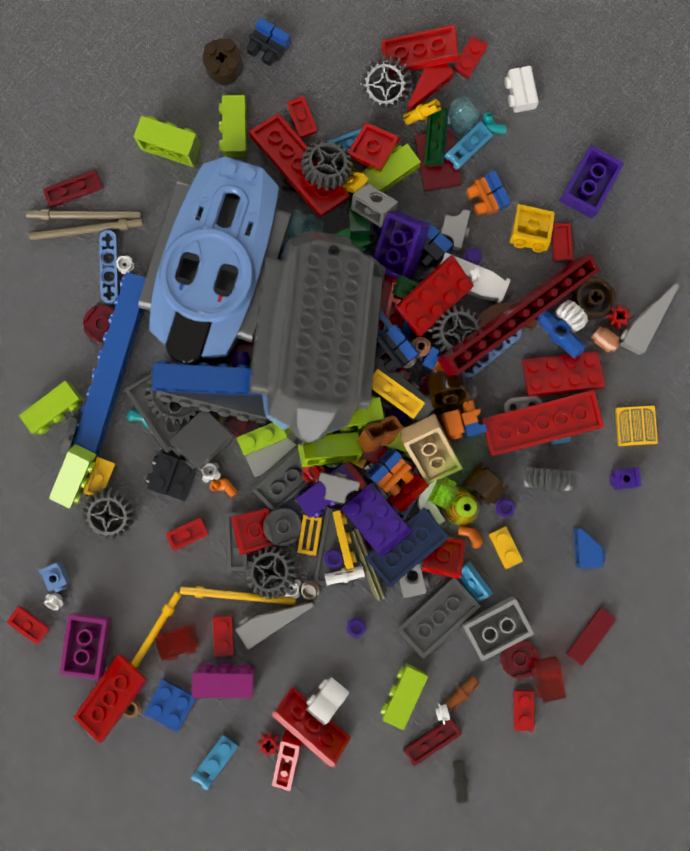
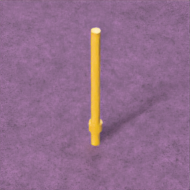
[180,586,296,605]
[131,591,182,668]

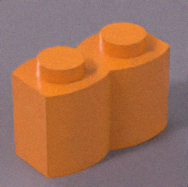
[439,409,466,441]

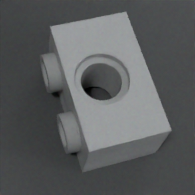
[351,183,398,228]
[399,561,429,598]

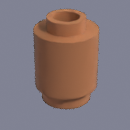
[591,326,620,353]
[412,337,431,358]

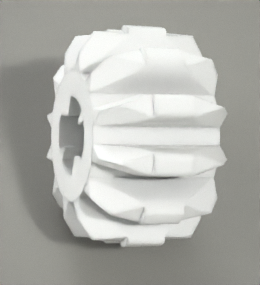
[555,300,588,333]

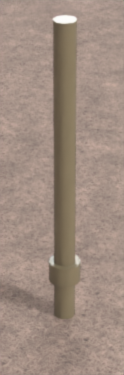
[26,209,141,220]
[29,218,143,240]

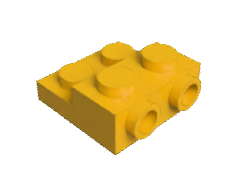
[509,204,555,253]

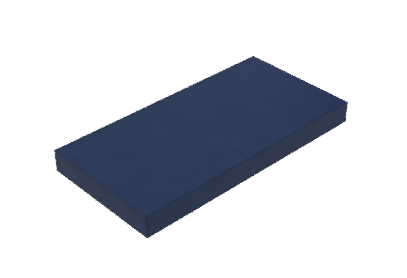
[365,507,450,588]

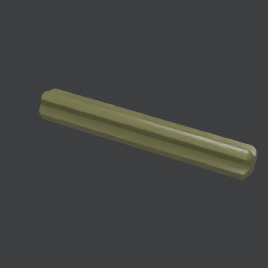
[349,527,386,600]

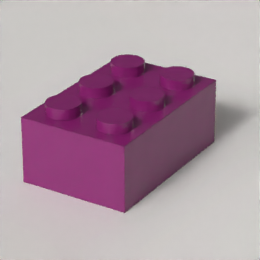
[59,612,112,680]
[192,663,256,699]

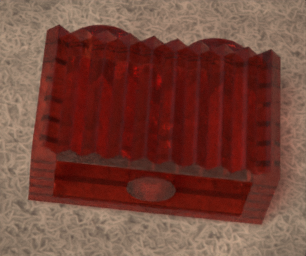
[154,623,201,662]
[531,656,566,703]

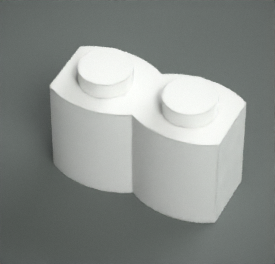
[305,677,350,725]

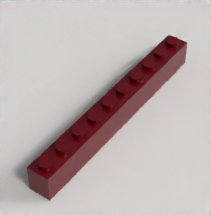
[437,254,600,376]

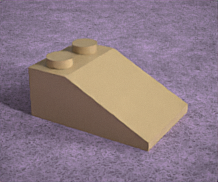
[400,414,463,485]

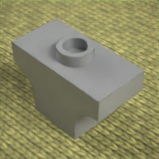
[441,209,470,252]
[319,472,360,504]

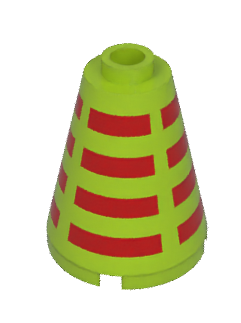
[442,487,481,525]

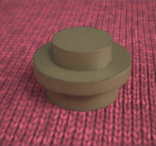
[301,580,320,600]

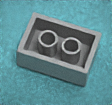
[462,596,534,661]

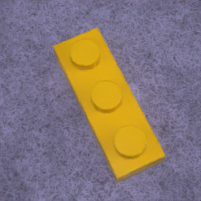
[372,369,425,419]
[332,510,356,569]

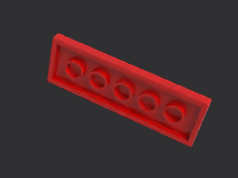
[248,113,350,218]
[481,390,604,456]

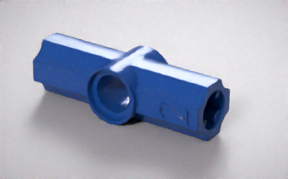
[535,308,587,359]

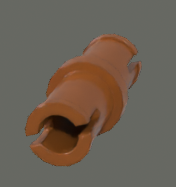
[445,675,481,711]

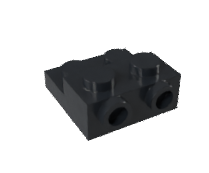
[145,452,197,501]

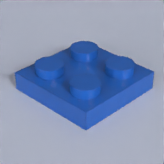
[143,678,196,733]

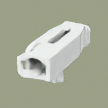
[440,252,510,305]

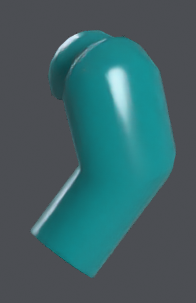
[482,112,507,134]
[126,408,149,429]

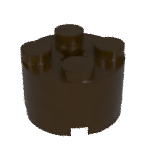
[203,39,243,85]
[572,278,616,320]
[427,370,470,412]
[465,462,509,506]

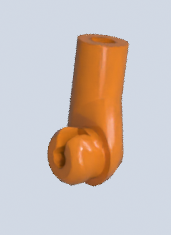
[209,478,238,498]
[457,525,483,549]

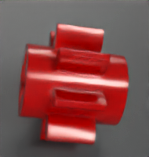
[605,304,631,329]
[302,465,325,485]
[257,730,281,757]

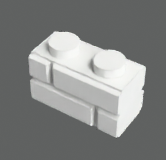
[505,66,539,113]

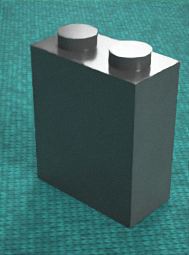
[170,411,232,471]

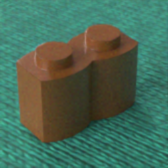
[357,416,403,452]

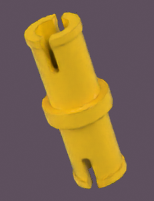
[403,99,441,125]

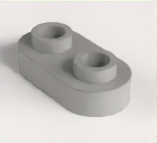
[503,396,542,413]

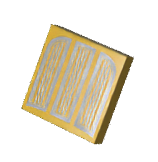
[615,406,658,446]

